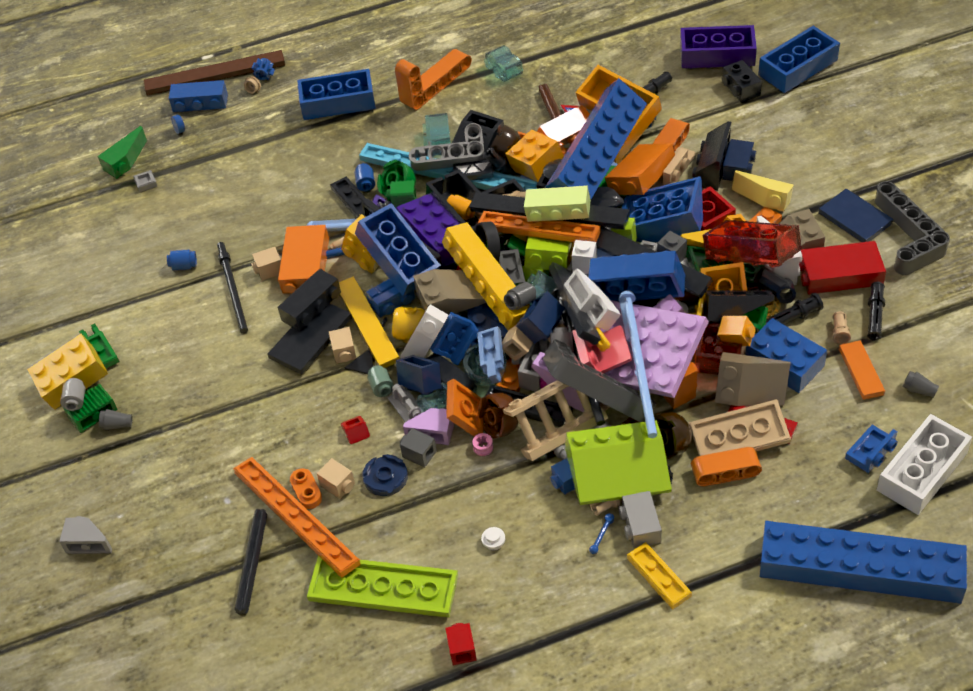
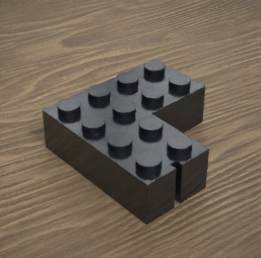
[426,169,526,241]

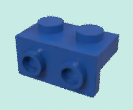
[430,312,478,366]
[845,424,898,473]

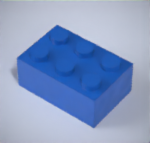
[745,318,827,393]

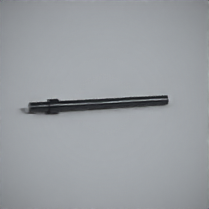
[217,242,248,334]

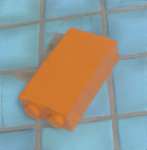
[605,143,675,195]
[278,224,329,294]

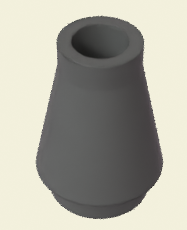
[902,371,939,398]
[99,409,133,431]

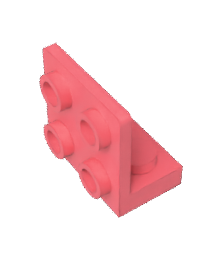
[572,325,632,373]

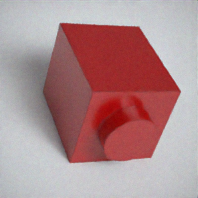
[445,623,477,666]

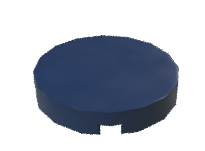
[362,454,408,496]

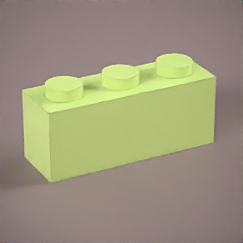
[524,186,591,222]

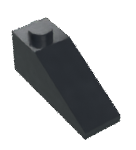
[704,290,774,324]

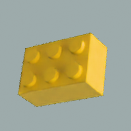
[27,334,108,410]

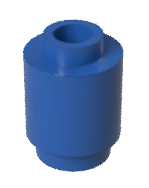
[354,163,375,192]
[167,249,197,271]

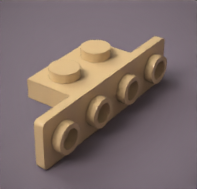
[650,147,695,189]

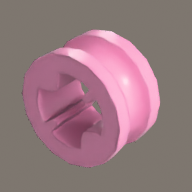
[472,433,493,456]

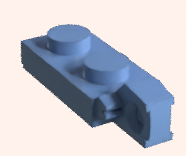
[477,326,504,384]

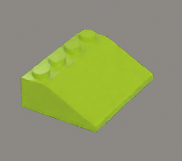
[565,420,672,505]

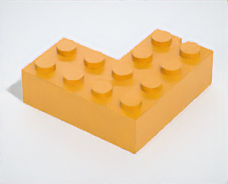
[575,65,662,164]

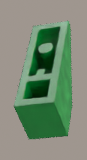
[97,126,147,179]

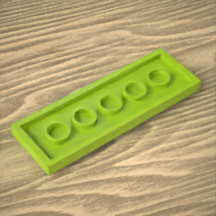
[307,556,458,618]

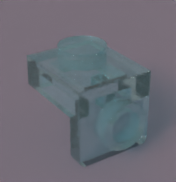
[416,383,447,412]

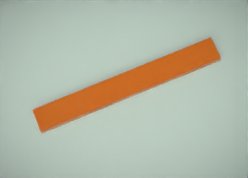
[233,457,361,578]

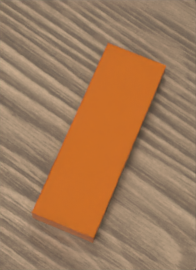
[839,340,885,400]

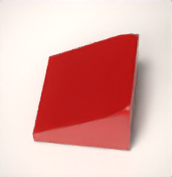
[341,416,370,444]

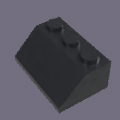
[692,121,732,190]

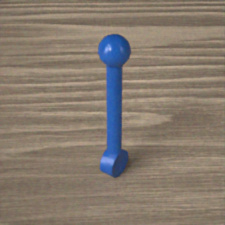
[589,513,614,554]

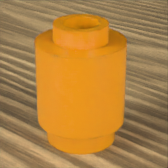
[447,195,475,220]

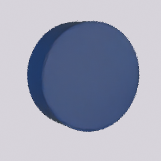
[171,115,185,134]

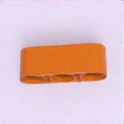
[652,118,690,152]
[690,447,762,487]

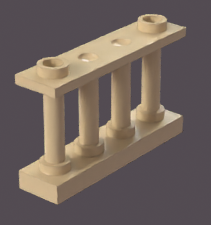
[503,380,608,461]

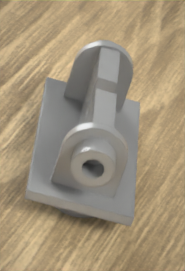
[388,384,424,422]

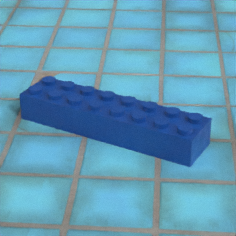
[545,78,647,200]
[759,521,967,604]

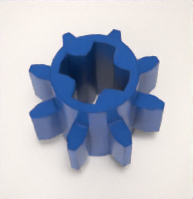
[251,58,275,80]

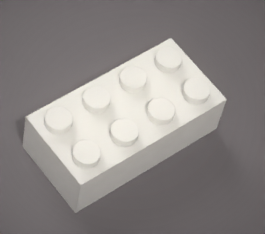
[877,414,972,515]

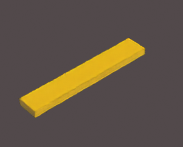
[339,276,400,368]

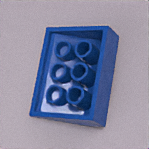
[622,177,703,243]

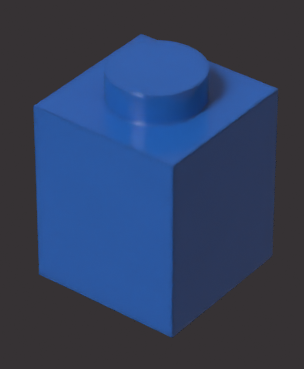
[550,458,575,495]

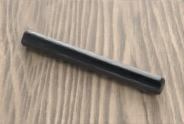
[234,509,267,615]

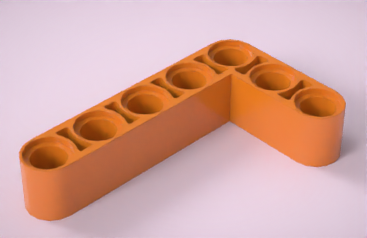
[395,49,472,110]

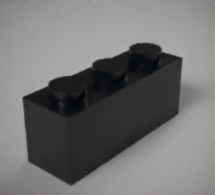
[277,269,341,331]

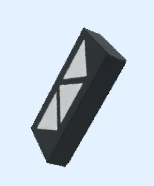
[453,160,494,180]

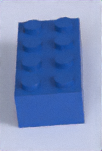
[758,26,840,93]
[297,69,376,120]
[355,203,441,296]
[588,250,685,302]

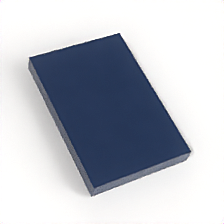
[819,189,894,242]

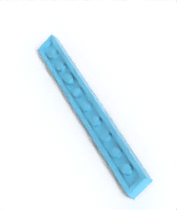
[359,143,538,190]

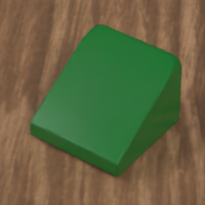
[505,235,527,256]

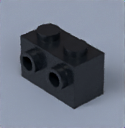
[722,60,762,103]

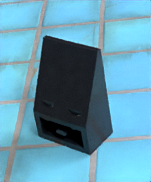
[452,110,504,160]

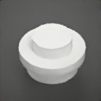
[482,527,505,550]

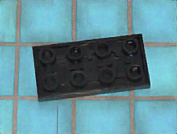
[267,303,352,374]

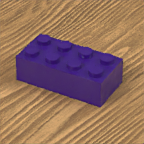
[680,25,757,69]
[396,193,460,268]

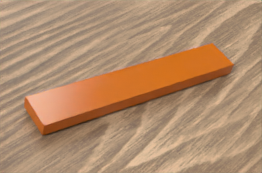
[478,211,601,242]

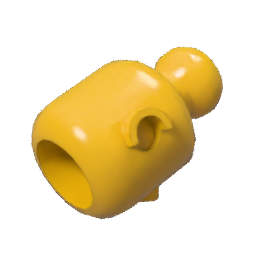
[392,307,425,343]

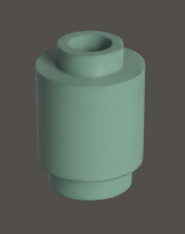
[367,365,394,397]

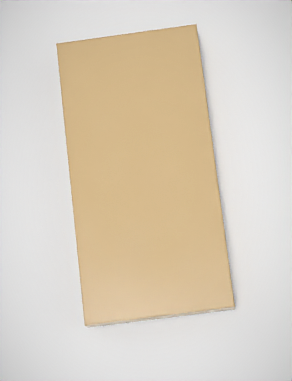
[689,399,791,456]

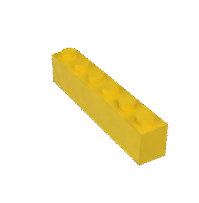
[442,222,530,330]

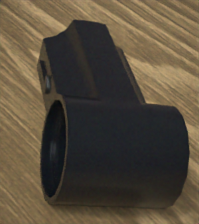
[754,266,796,304]

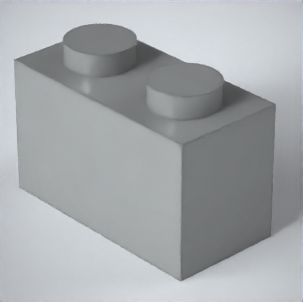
[619,491,662,548]

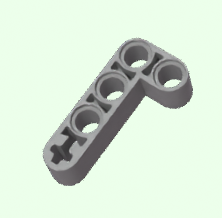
[409,123,484,171]

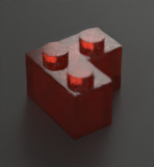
[694,323,742,375]

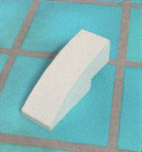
[564,268,621,331]

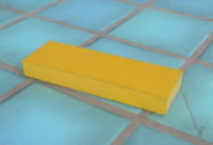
[627,542,692,610]

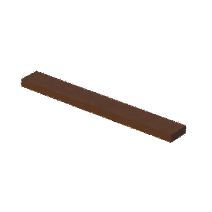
[144,50,285,95]

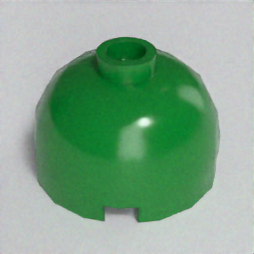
[377,160,416,197]

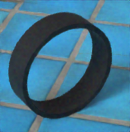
[474,221,500,263]

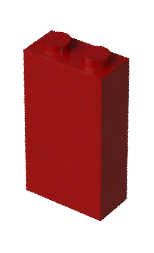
[799,241,886,294]

